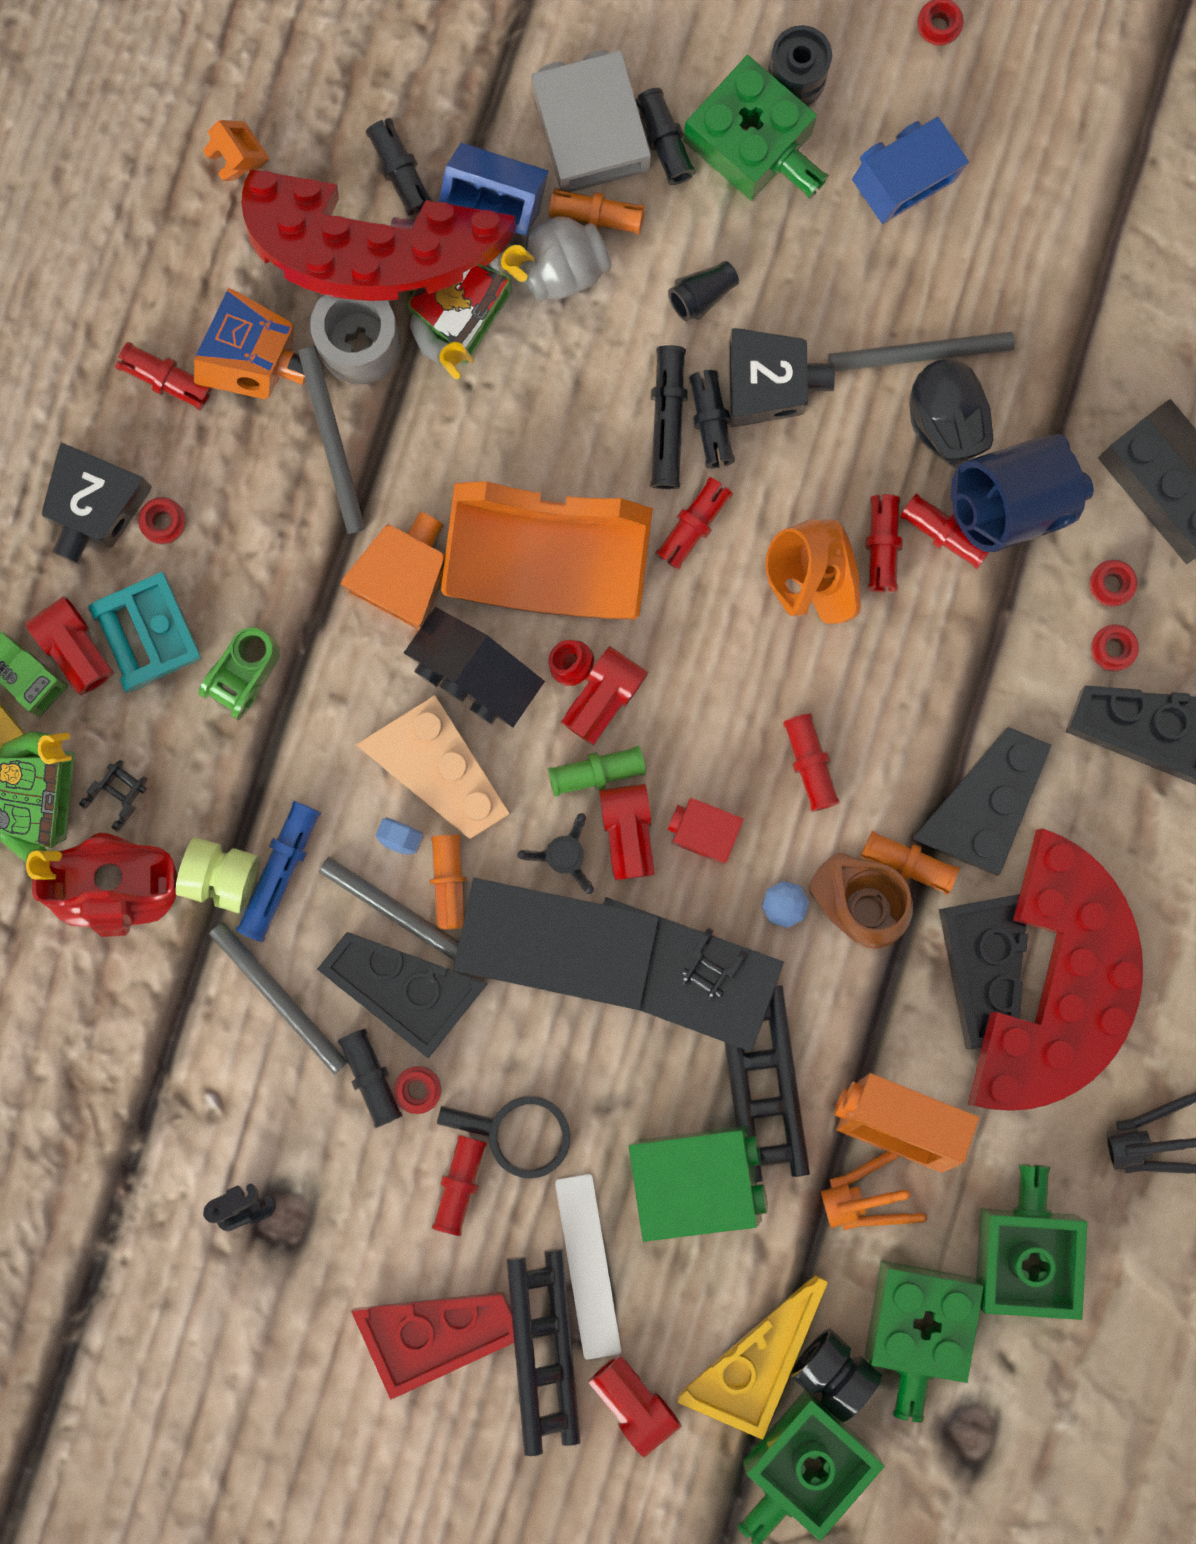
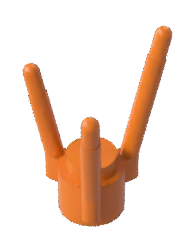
[820,1151,927,1231]

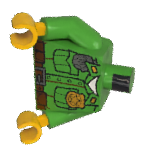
[0,731,76,880]

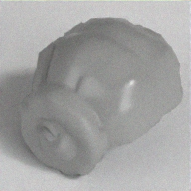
[520,216,611,302]

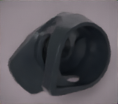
[909,359,994,468]

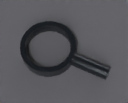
[437,1096,570,1179]

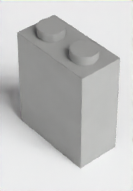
[531,50,651,192]

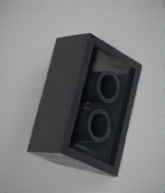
[1098,399,1196,564]

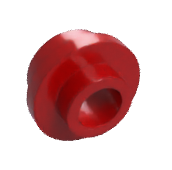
[917,0,964,46]
[138,497,186,544]
[1089,559,1138,607]
[1091,624,1139,672]
[548,640,595,686]
[394,1066,442,1114]

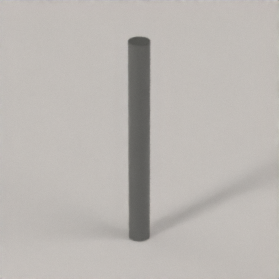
[828,332,1015,372]
[298,346,365,534]
[319,857,459,961]
[209,922,348,1075]

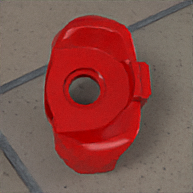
[32,832,178,937]

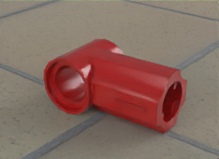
[25,596,115,696]
[561,646,649,746]
[599,783,655,880]
[588,1354,682,1458]

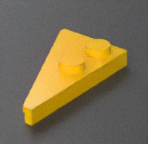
[677,1275,828,1440]

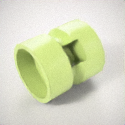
[176,837,260,914]

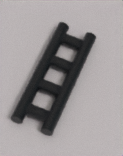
[724,985,810,1183]
[507,1249,581,1456]

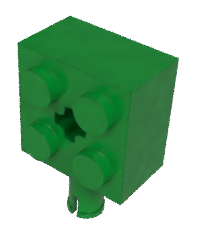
[683,54,829,201]
[976,1164,1087,1320]
[865,1260,984,1423]
[737,1390,885,1544]

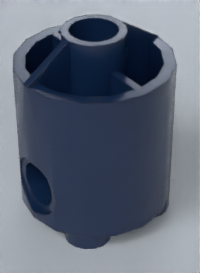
[951,434,1094,552]

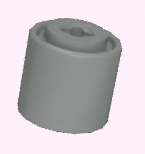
[310,295,401,384]

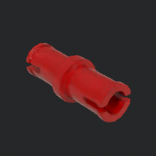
[115,342,213,411]
[655,477,733,570]
[900,493,989,569]
[865,494,903,592]
[783,713,840,812]
[432,1135,487,1236]

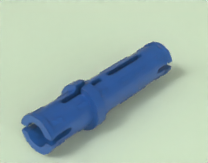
[235,800,321,942]

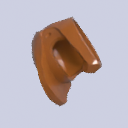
[809,853,913,949]

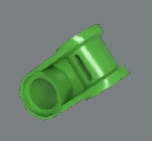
[198,628,280,720]

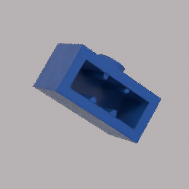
[852,117,969,225]
[439,143,549,236]

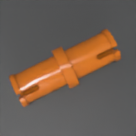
[549,188,645,235]
[860,830,960,895]

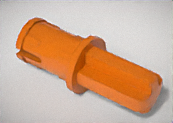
[429,835,467,930]

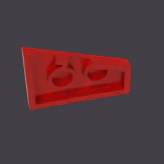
[351,1292,514,1400]

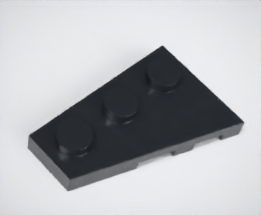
[1065,685,1196,785]
[910,727,1052,876]
[317,932,488,1058]

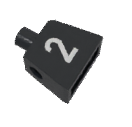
[729,328,835,427]
[42,442,152,564]

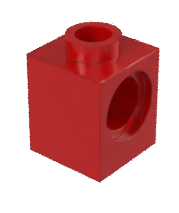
[667,798,744,865]

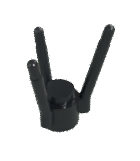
[517,813,594,894]
[1107,1092,1196,1174]

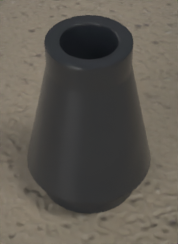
[668,261,739,321]

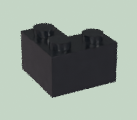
[403,607,545,728]

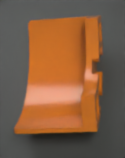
[441,481,653,620]

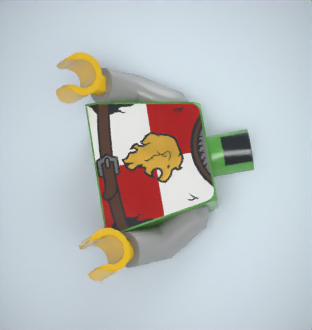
[407,245,535,380]

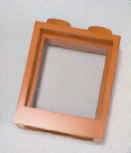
[834,1073,980,1173]

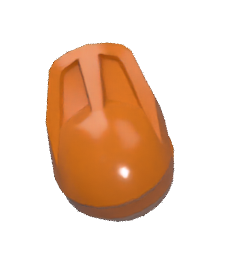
[766,519,861,624]

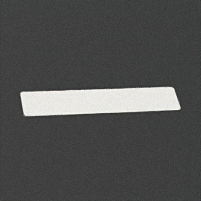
[555,1174,621,1360]

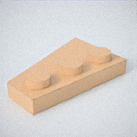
[355,695,510,840]

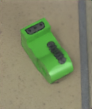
[0,629,69,717]

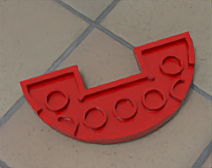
[241,169,516,301]
[967,828,1143,1111]

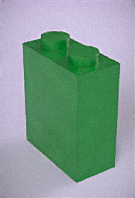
[628,1125,768,1242]

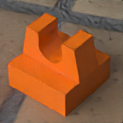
[203,120,270,181]

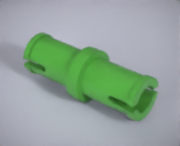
[547,746,646,797]

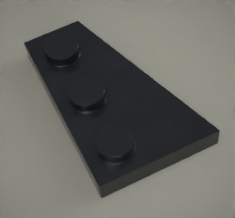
[938,894,1028,1049]

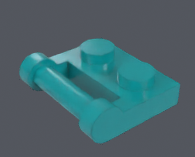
[88,572,203,693]

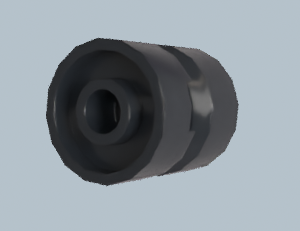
[768,25,833,106]
[790,1328,882,1423]

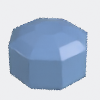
[375,817,424,855]
[761,881,809,928]

